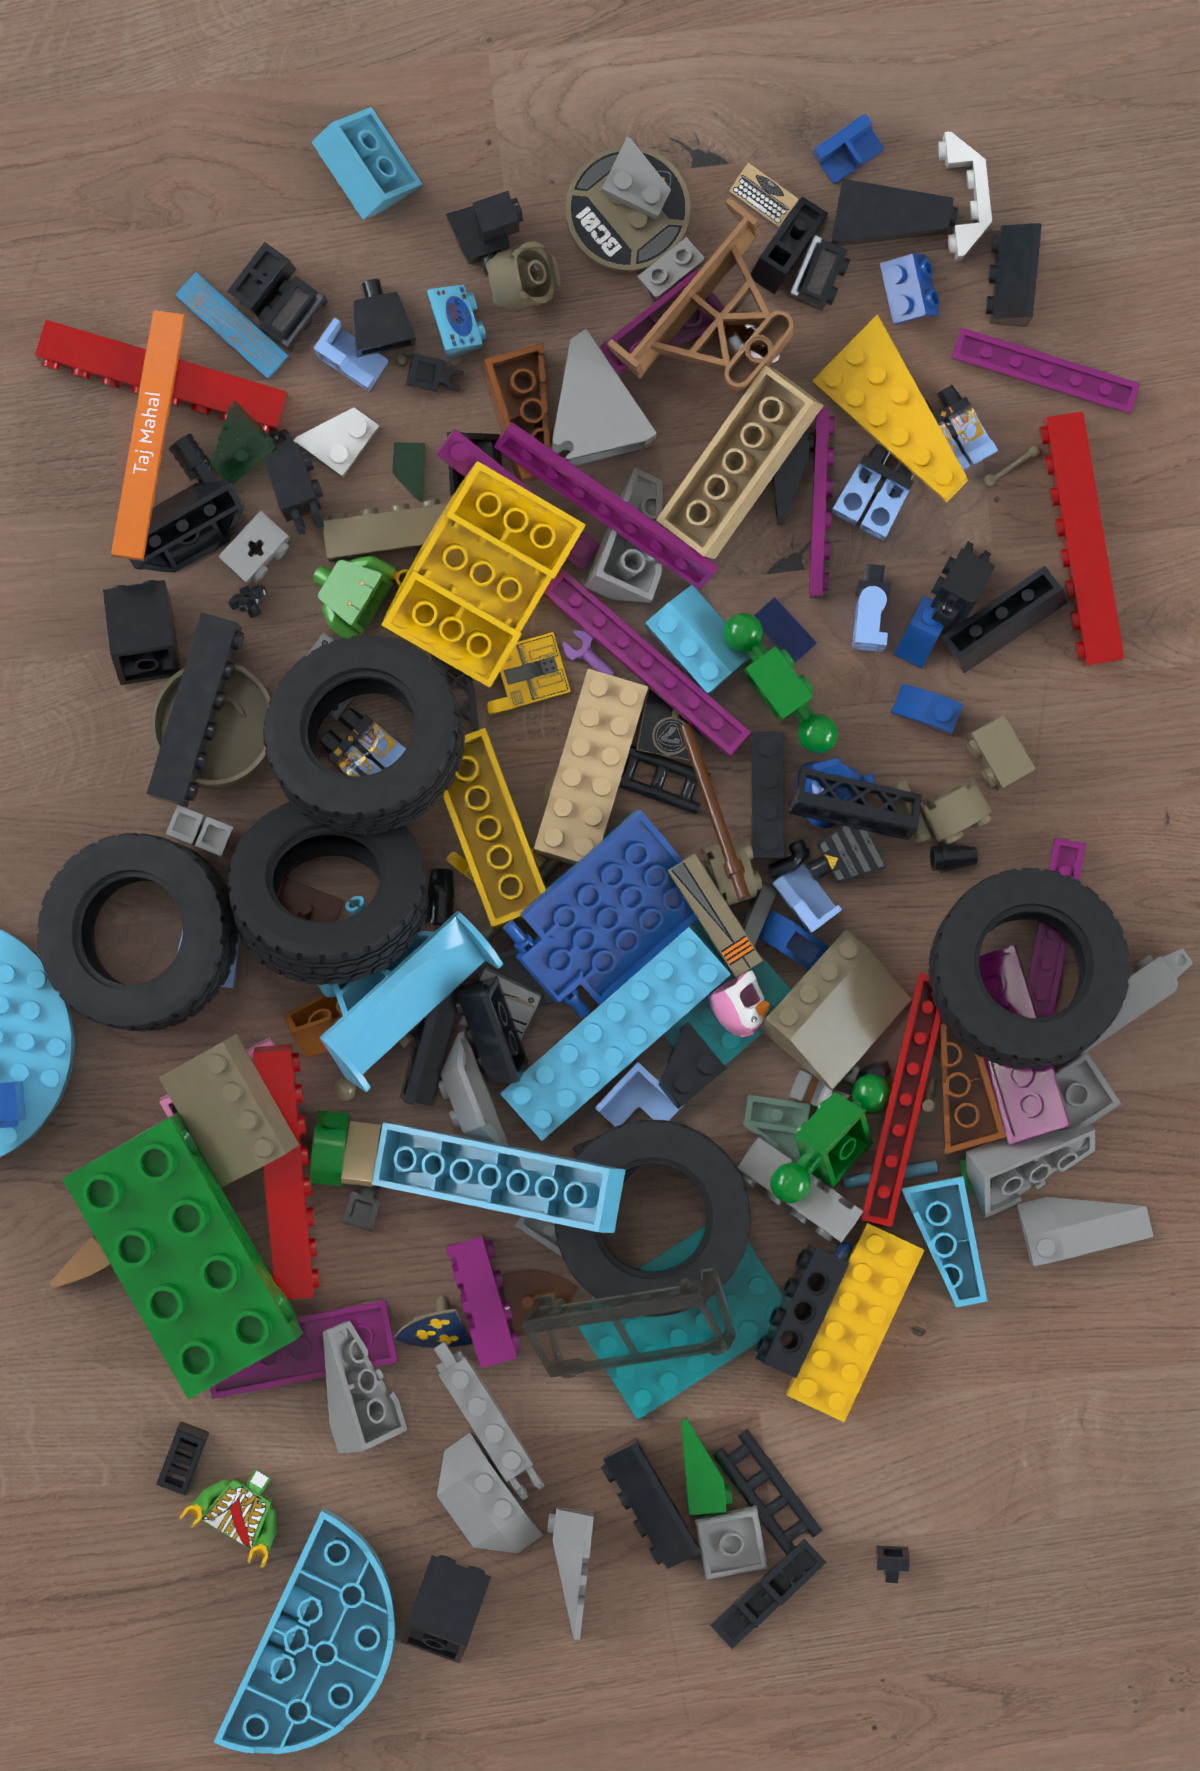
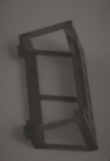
[522,1267,736,1378]

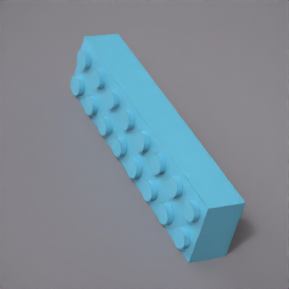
[500,925,732,1141]
[372,1122,625,1233]

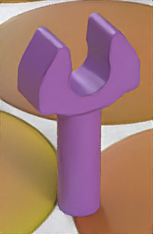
[563,630,616,675]

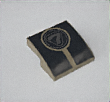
[636,688,703,760]

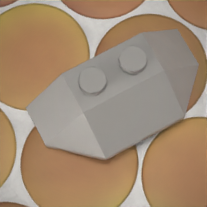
[437,1031,510,1146]
[437,1432,544,1554]

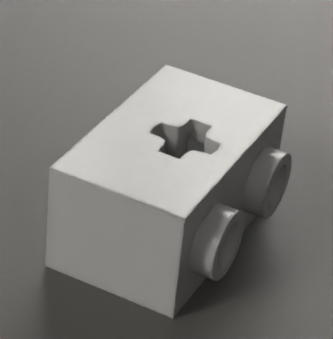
[218,511,290,585]

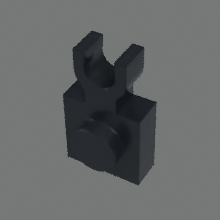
[405,354,464,392]
[342,1185,382,1232]

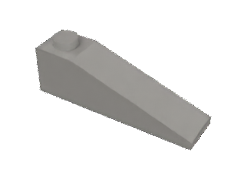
[584,468,663,603]
[966,1126,1095,1218]
[1016,1197,1154,1267]
[323,1321,407,1453]
[547,1506,594,1640]

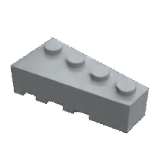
[736,1137,864,1243]

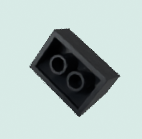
[985,223,1042,327]
[455,976,528,1083]

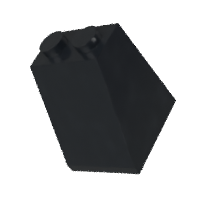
[103,580,181,685]
[401,1555,491,1664]

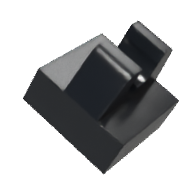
[876,1545,910,1583]

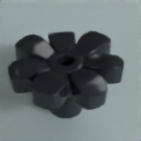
[228,585,267,618]

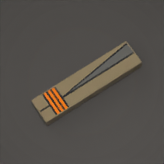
[668,854,763,978]

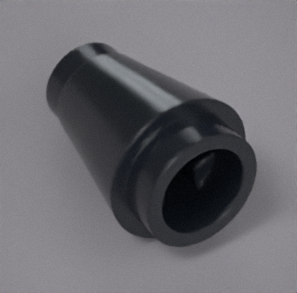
[929,842,978,874]

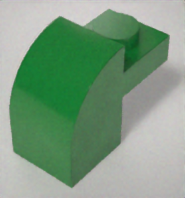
[310,1110,350,1186]

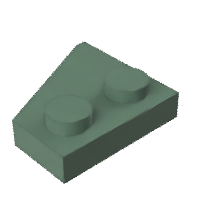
[743,1094,811,1163]

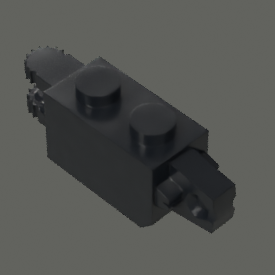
[264,429,325,535]
[930,541,995,627]

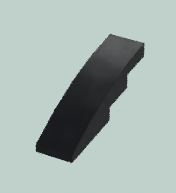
[710,1539,826,1649]

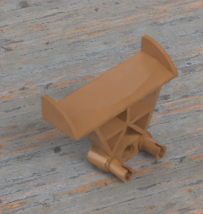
[607,197,794,395]

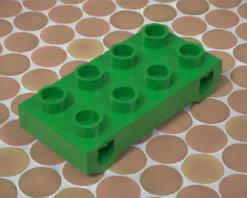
[62,1112,303,1400]

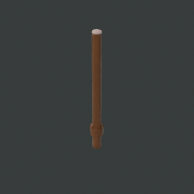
[680,724,750,900]

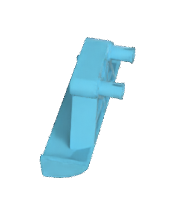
[318,896,503,1092]

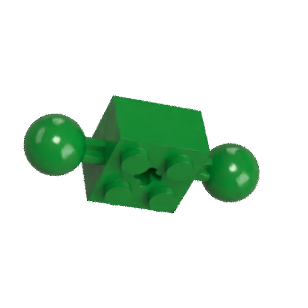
[723,613,838,754]
[770,1074,891,1203]

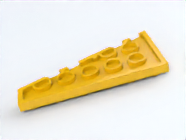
[812,314,968,503]

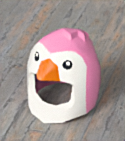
[708,970,770,1037]

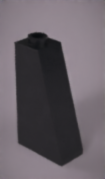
[831,179,958,246]

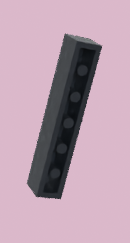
[147,612,244,808]

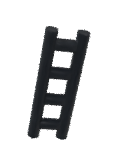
[619,745,711,814]
[712,1429,823,1554]

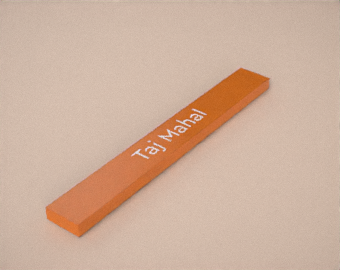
[111,310,186,561]

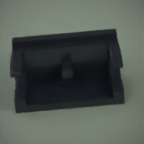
[227,242,296,317]

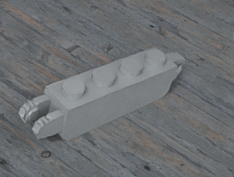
[1080,948,1193,1054]
[434,1341,545,1501]

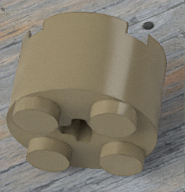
[487,241,560,312]
[920,777,992,844]
[700,837,763,906]

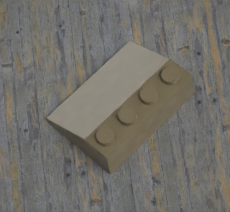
[760,929,912,1091]
[159,1034,299,1187]

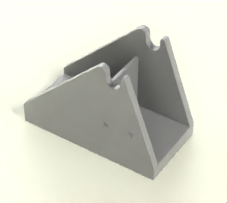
[551,329,657,466]

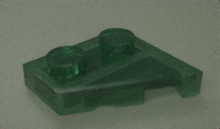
[210,400,277,486]

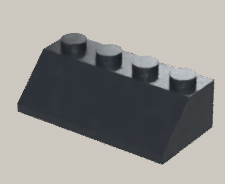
[601,1438,701,1569]

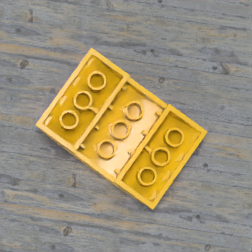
[381,461,586,688]

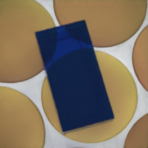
[754,597,817,663]

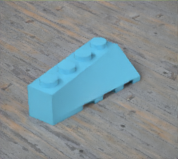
[901,1176,988,1307]

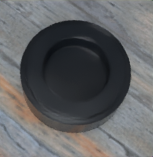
[858,1060,891,1077]

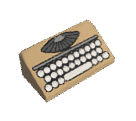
[729,163,799,228]

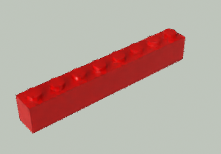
[35,320,288,434]
[1039,411,1125,667]
[860,973,941,1227]
[253,1044,320,1300]

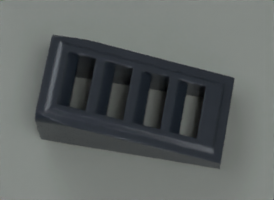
[156,1422,209,1496]

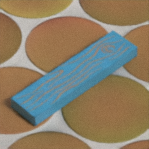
[175,272,289,380]

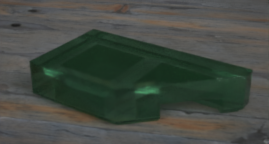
[392,442,425,502]

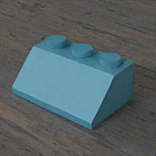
[312,107,423,220]
[645,585,750,695]

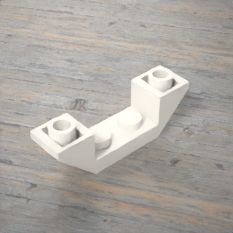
[938,132,992,261]

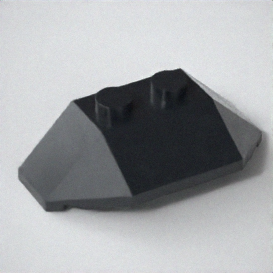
[129,480,244,573]

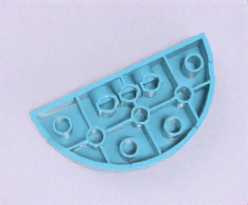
[0,928,75,1158]
[213,1507,396,1754]

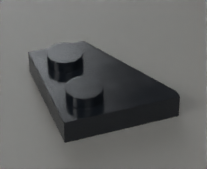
[658,1022,727,1109]

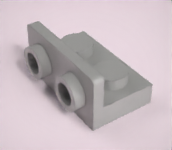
[638,237,705,299]

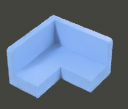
[313,318,389,392]
[772,864,842,933]
[595,1062,684,1127]

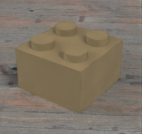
[965,714,1036,791]

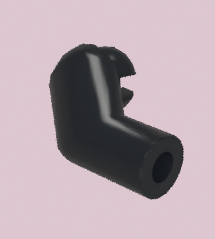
[768,840,810,879]

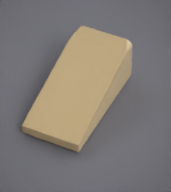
[341,1121,381,1187]

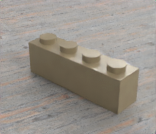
[323,499,447,562]

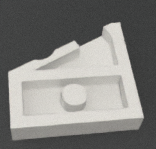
[294,408,380,477]

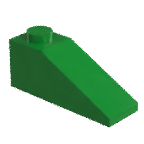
[681,1417,732,1515]

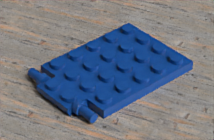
[503,809,697,1018]

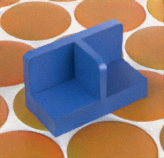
[813,113,884,184]

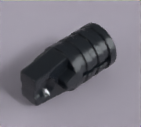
[168,433,217,483]
[425,868,455,925]

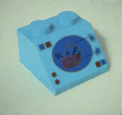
[427,284,487,359]

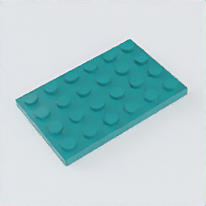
[570,1225,796,1420]

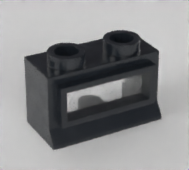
[788,234,851,311]
[258,276,327,352]

